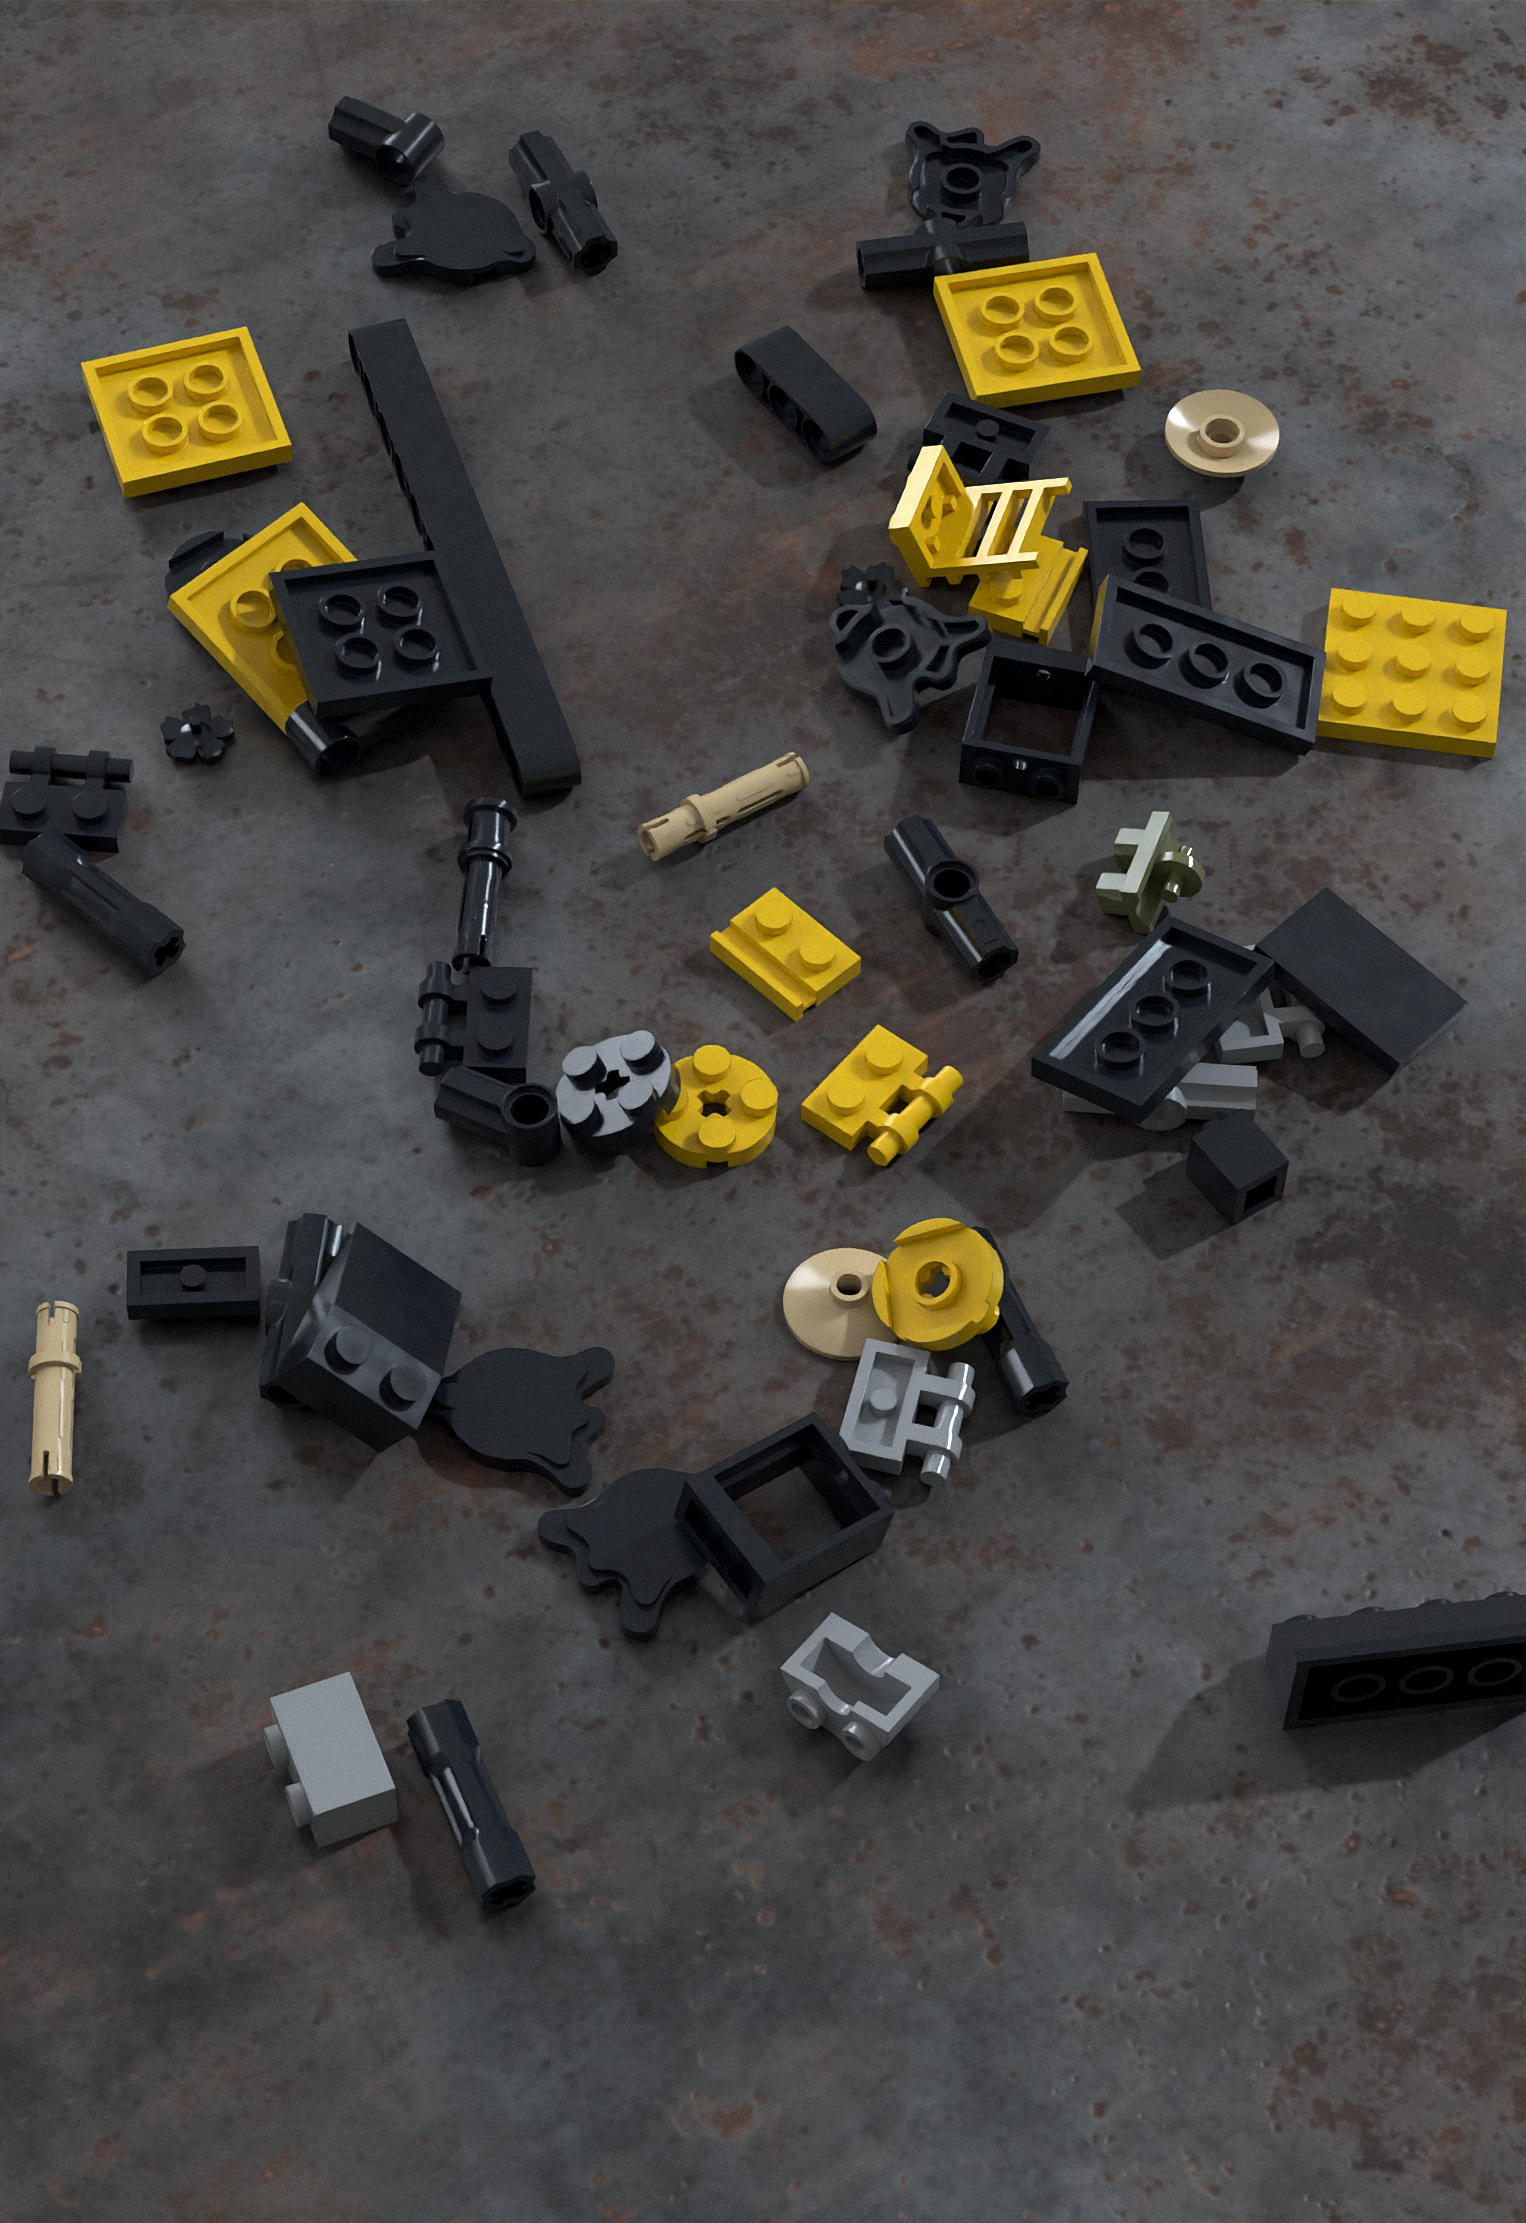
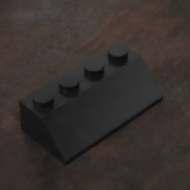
[1266,1591,1526,1730]

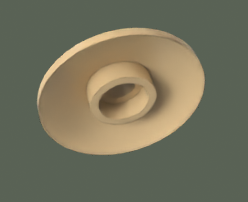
[1165,389,1280,478]
[783,1248,901,1361]

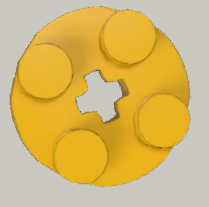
[653,1045,778,1169]
[872,1218,1004,1351]

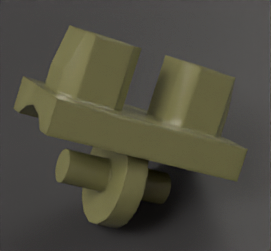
[1095,811,1205,935]

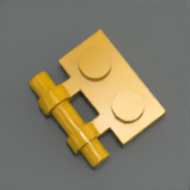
[801,1025,963,1166]

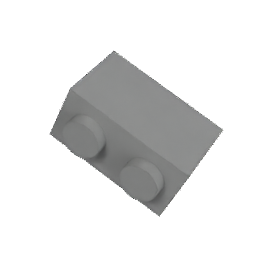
[263,1672,398,1848]

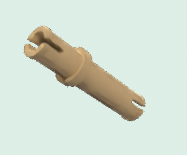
[637,752,810,861]
[28,1301,82,1496]

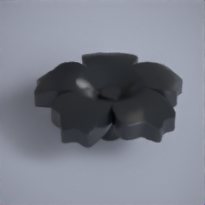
[836,562,909,610]
[160,703,234,764]

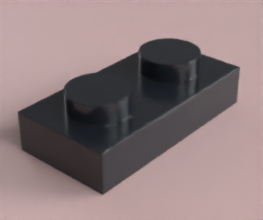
[126,1246,261,1320]

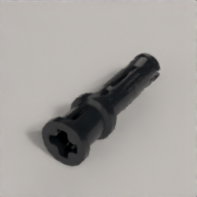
[451,797,518,975]

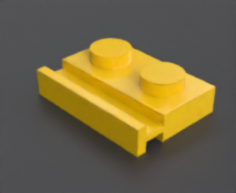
[967,527,1088,646]
[710,887,861,1022]

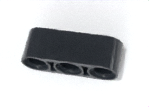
[734,326,877,464]

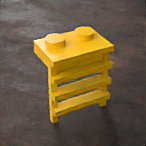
[888,445,1072,587]

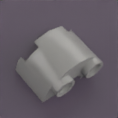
[780,1612,940,1761]

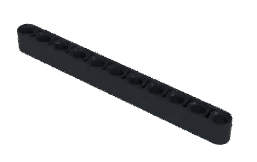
[348,318,582,799]

